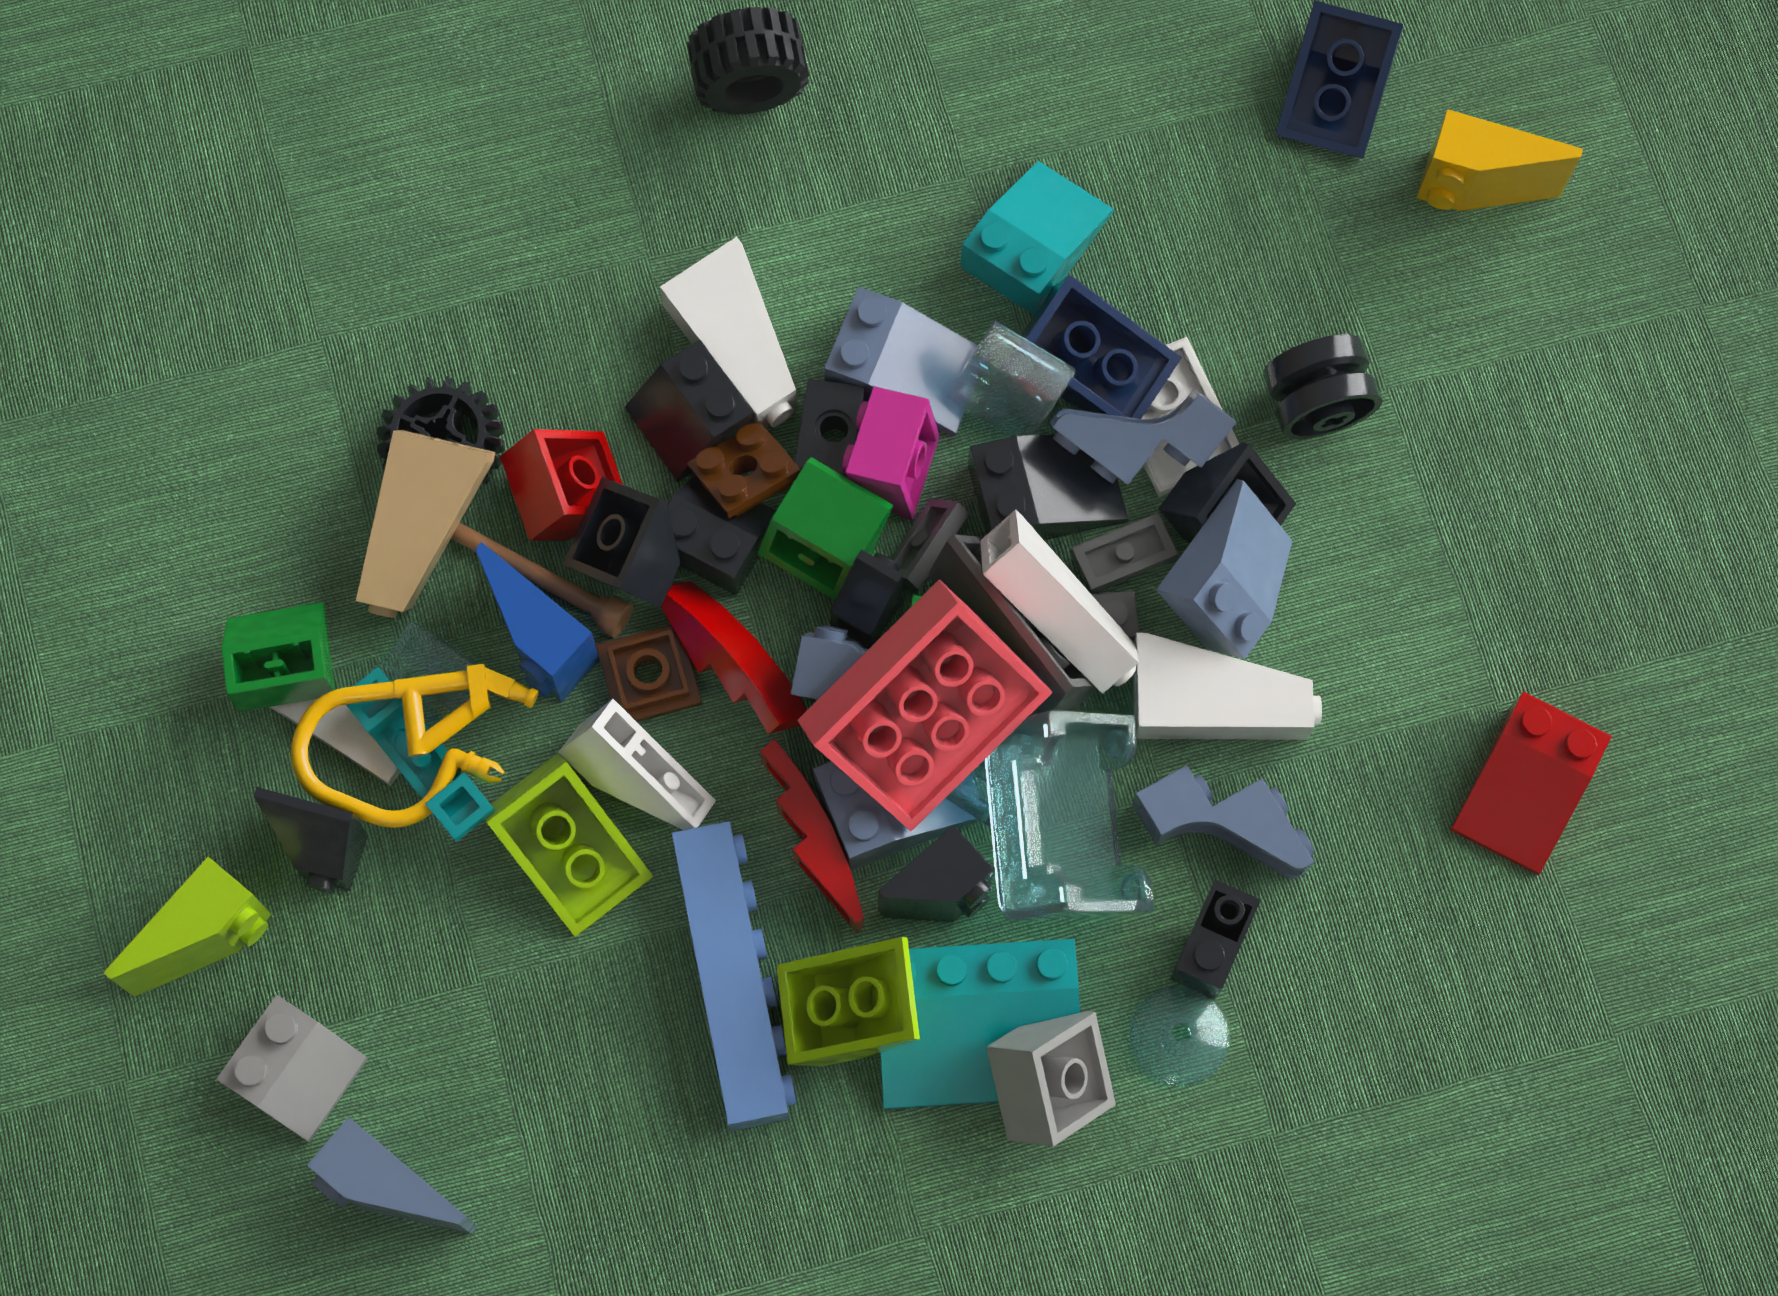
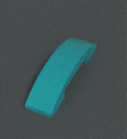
[346,667,496,842]

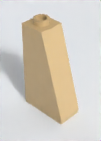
[356,430,496,618]

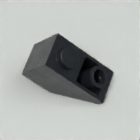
[830,549,903,649]
[1170,879,1261,1000]

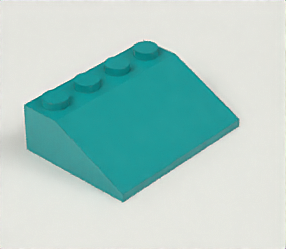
[880,939,1080,1110]

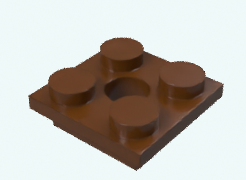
[687,421,801,518]
[596,624,702,722]

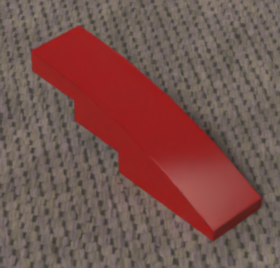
[661,581,808,734]
[760,739,864,933]

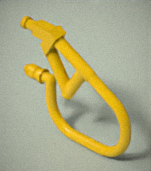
[291,664,539,828]

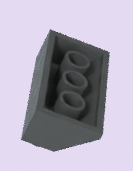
[929,535,1097,723]

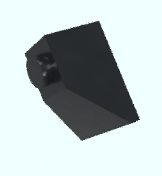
[1158,443,1296,543]
[254,787,368,894]

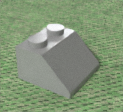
[216,994,368,1143]
[986,1011,1116,1147]

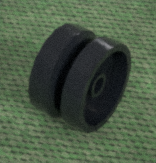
[1263,334,1383,440]

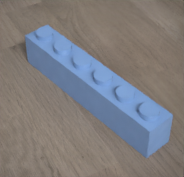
[672,821,797,1132]

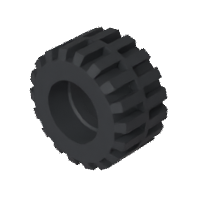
[687,7,809,114]

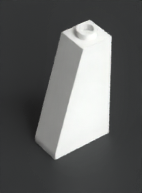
[660,237,797,427]
[980,509,1139,694]
[1133,633,1322,740]

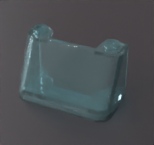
[985,711,1154,920]

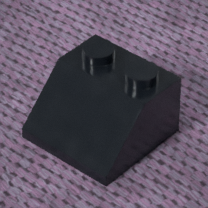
[625,340,754,482]
[667,476,776,596]
[563,477,680,608]
[878,825,994,922]

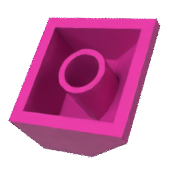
[842,386,940,521]

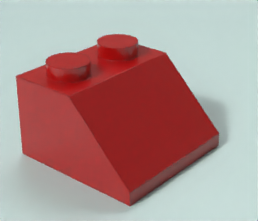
[499,429,623,541]

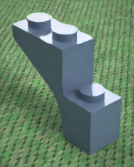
[1050,388,1237,484]
[1132,765,1314,879]

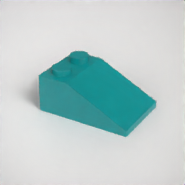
[960,161,1114,315]

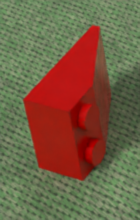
[1450,691,1612,875]

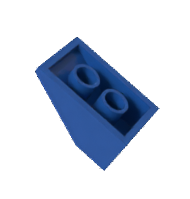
[475,542,600,703]

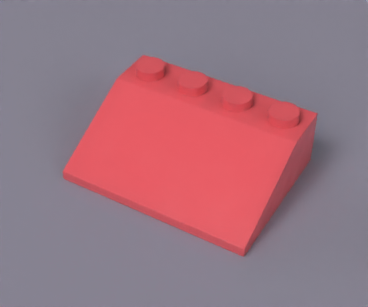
[798,579,1053,831]

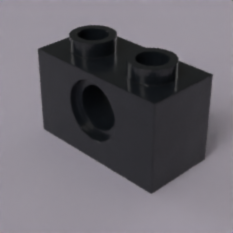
[795,379,864,478]

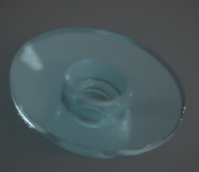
[1130,987,1229,1086]

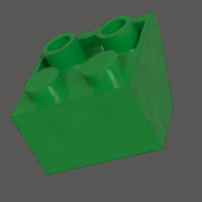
[758,457,893,600]
[221,602,335,712]

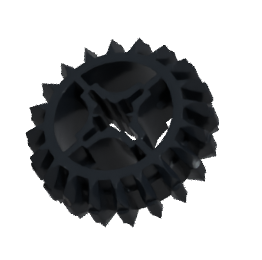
[376,376,505,485]

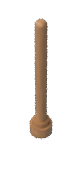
[451,523,633,638]

